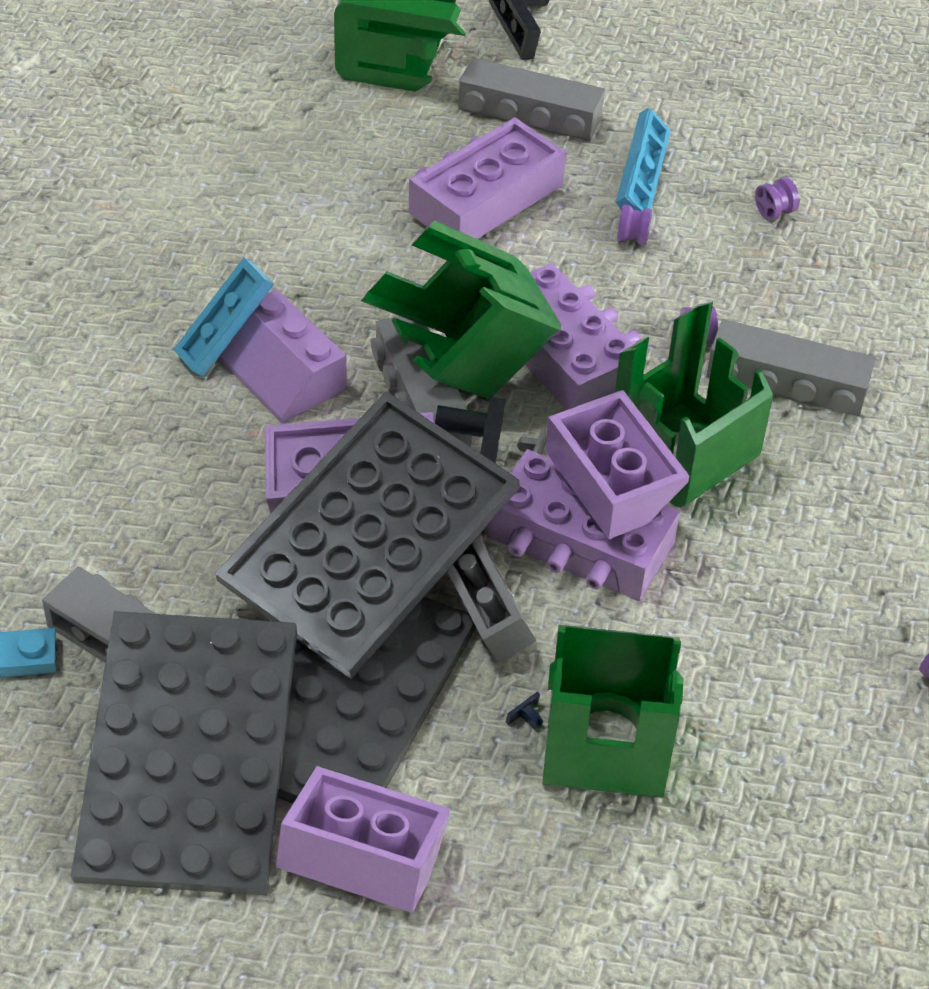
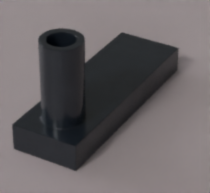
[489,0,549,59]
[435,396,506,464]

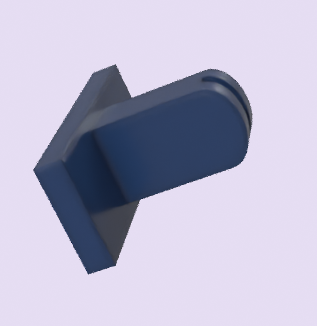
[505,691,543,729]

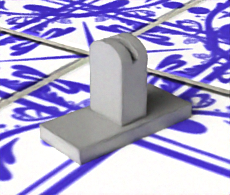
[517,428,547,454]

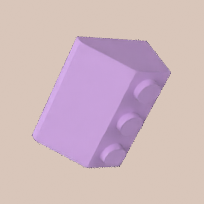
[218,289,347,423]
[545,390,690,539]
[276,766,451,913]

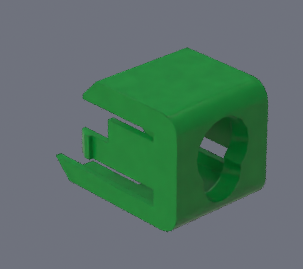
[334,0,466,92]
[361,220,561,399]
[615,302,773,508]
[542,625,684,798]

